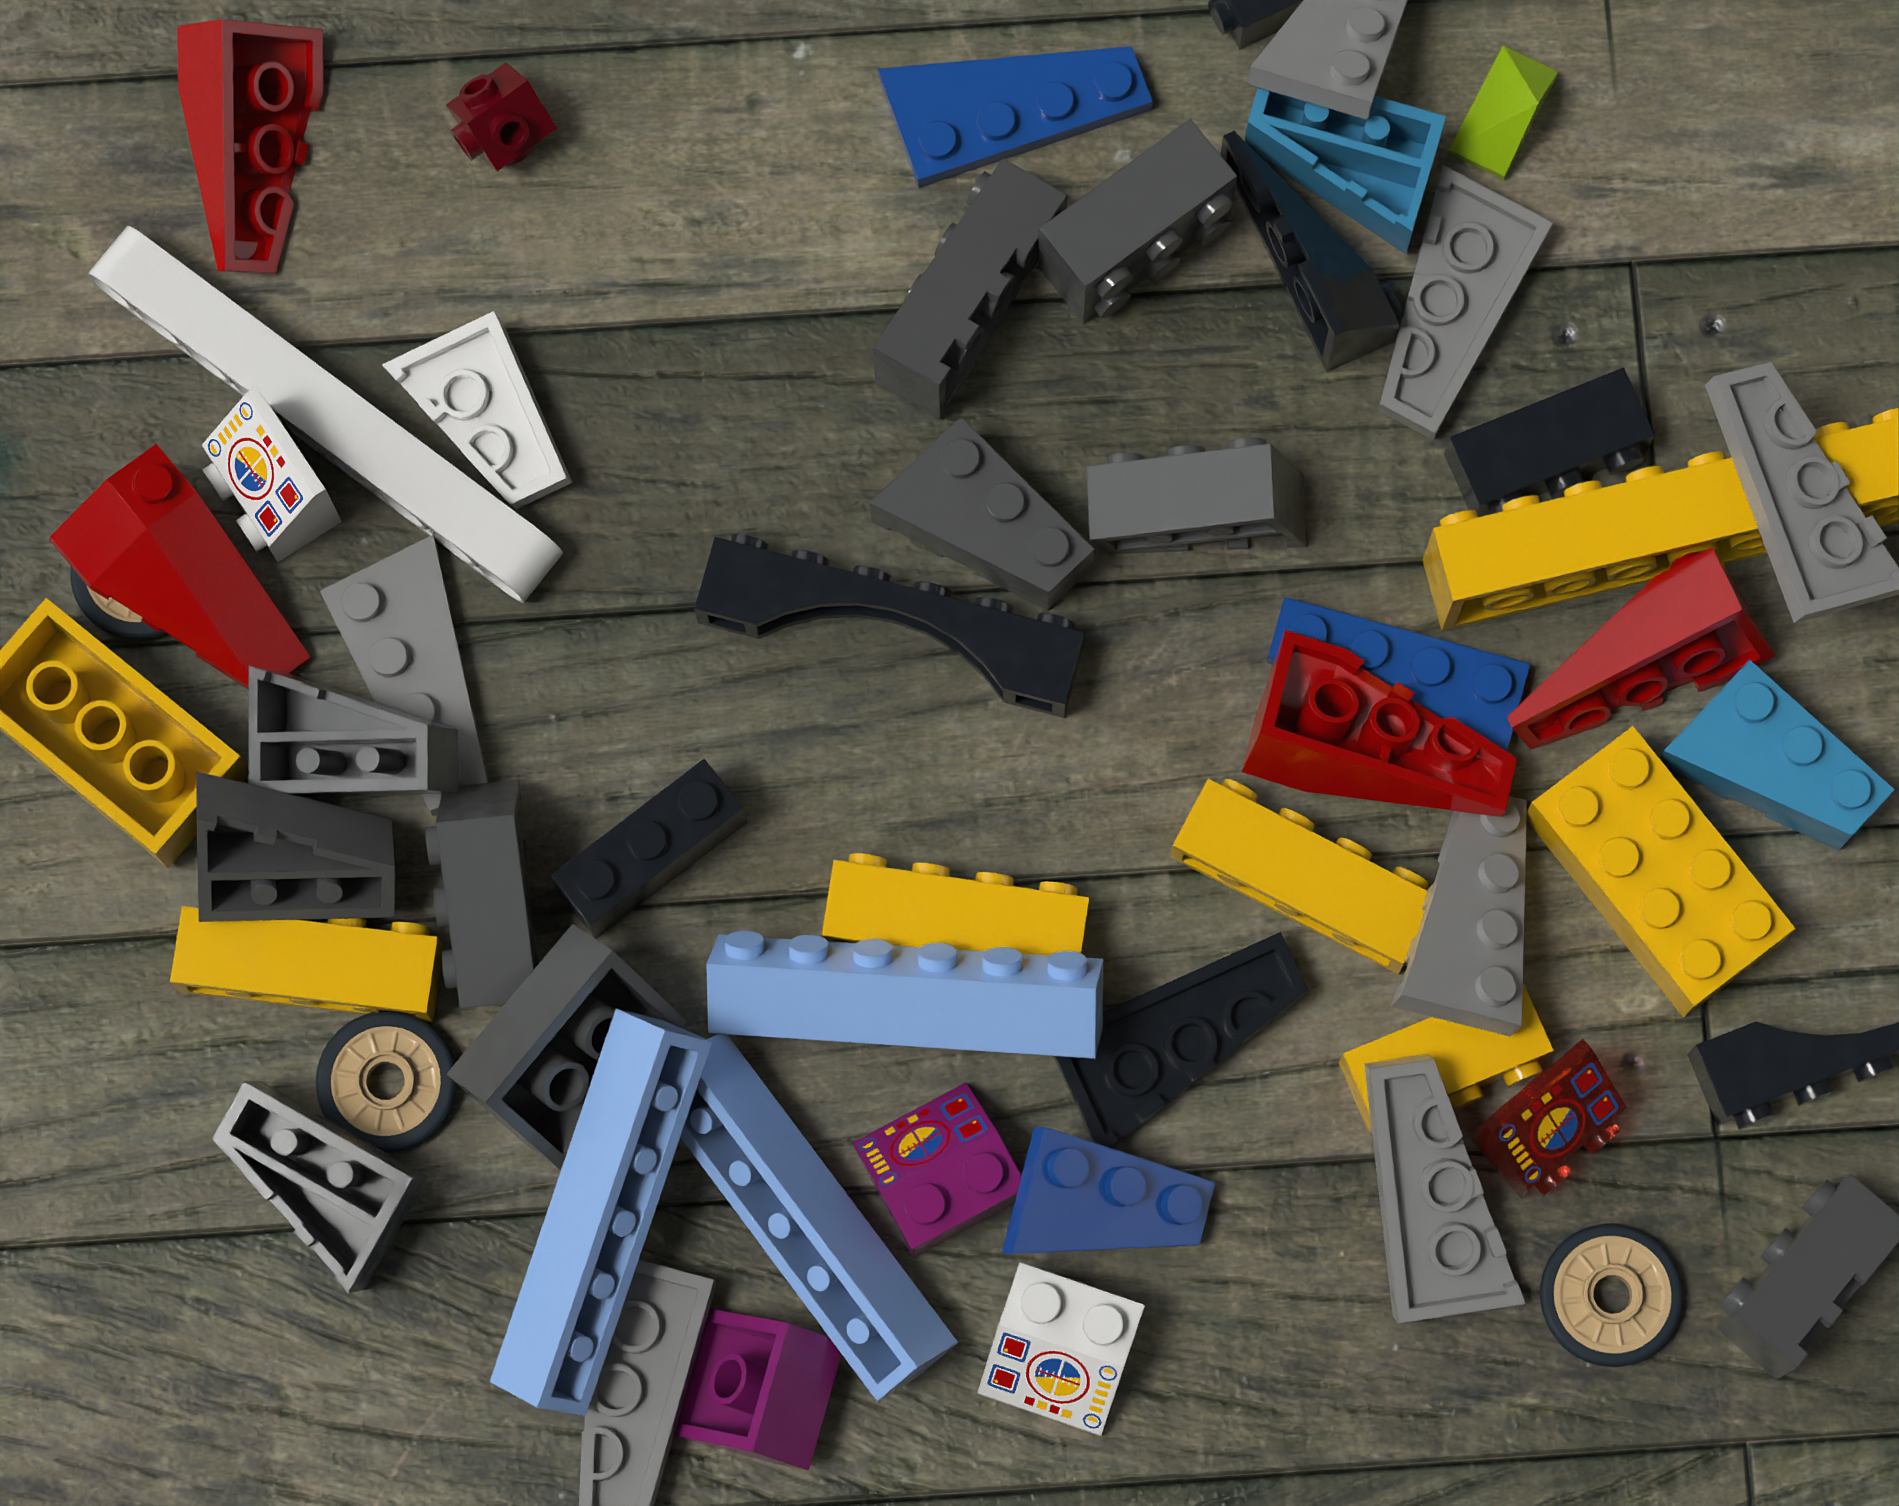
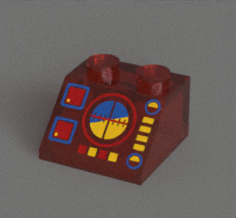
[1471,1039,1627,1199]

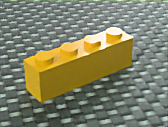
[1170,778,1430,975]
[822,853,1089,955]
[170,906,444,1023]

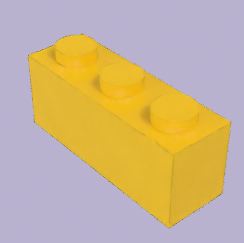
[1339,983,1554,1134]

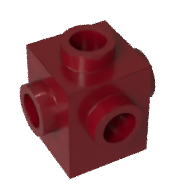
[446,62,557,171]

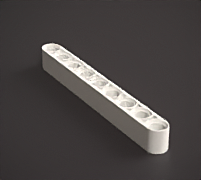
[88,226,563,603]

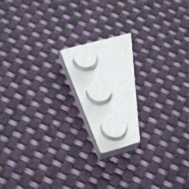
[382,311,572,509]

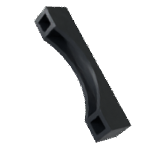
[694,534,1085,718]
[1687,1022,1899,1129]

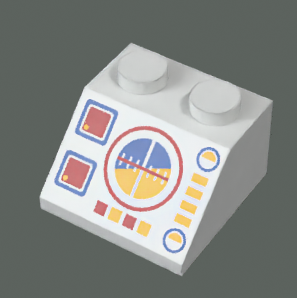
[202,387,342,562]
[977,1262,1145,1437]

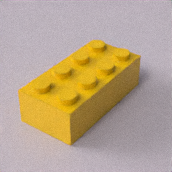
[0,598,249,868]
[1526,726,1796,1018]

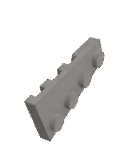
[1246,0,1408,120]
[1378,165,1553,440]
[1705,362,1899,623]
[320,535,489,816]
[1391,796,1527,1036]
[1364,1054,1526,1324]
[579,1260,717,1506]

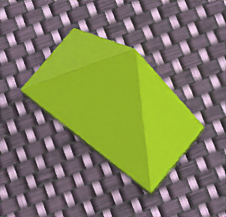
[1448,45,1559,181]

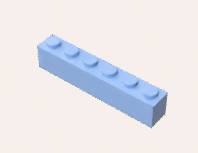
[706,931,1103,1058]
[490,1008,712,1416]
[680,1034,958,1402]

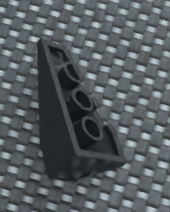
[1220,131,1403,372]

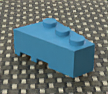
[1245,87,1446,254]
[1659,660,1895,850]

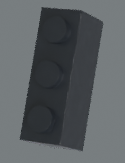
[1444,367,1655,517]
[550,758,747,939]

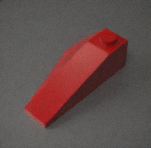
[177,19,323,274]
[49,443,311,690]
[1507,547,1775,750]
[1241,630,1517,817]

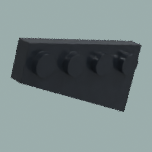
[1053,932,1308,1148]

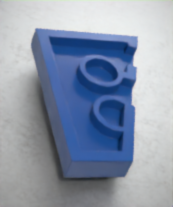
[1001,1127,1215,1254]

